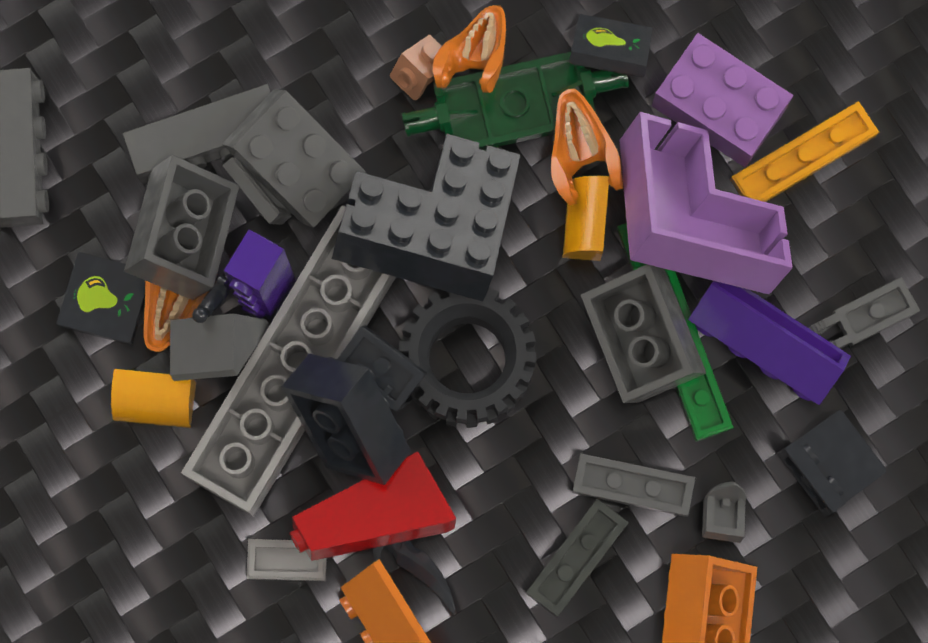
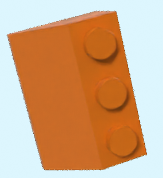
[662,554,758,643]
[339,559,431,643]

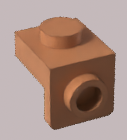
[390,34,442,100]

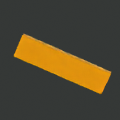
[730,101,879,202]

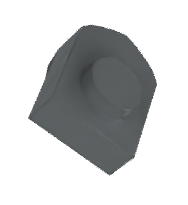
[702,481,746,543]

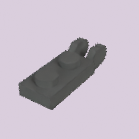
[808,277,920,349]

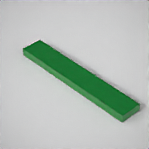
[617,223,734,442]

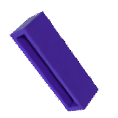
[224,229,296,321]
[688,281,851,405]

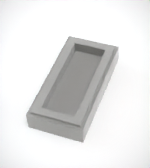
[247,539,327,581]

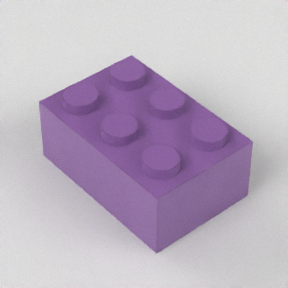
[652,33,793,168]

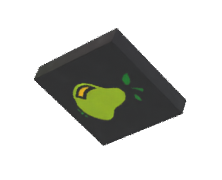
[569,14,653,78]
[56,252,145,345]

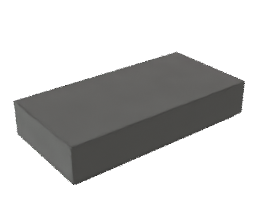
[223,157,291,225]

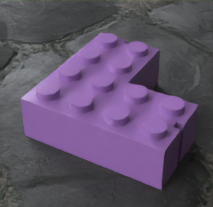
[619,112,793,294]

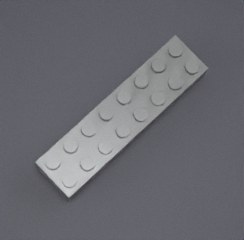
[181,205,396,517]

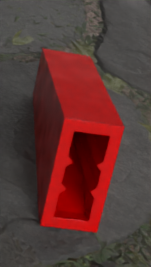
[289,452,456,561]

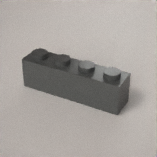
[0,68,49,228]
[123,84,271,185]

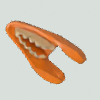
[433,5,506,93]
[551,89,623,206]
[144,273,218,352]

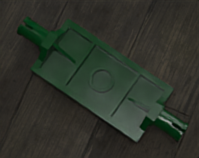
[402,52,629,150]

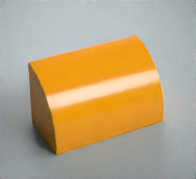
[562,176,609,261]
[111,369,196,428]

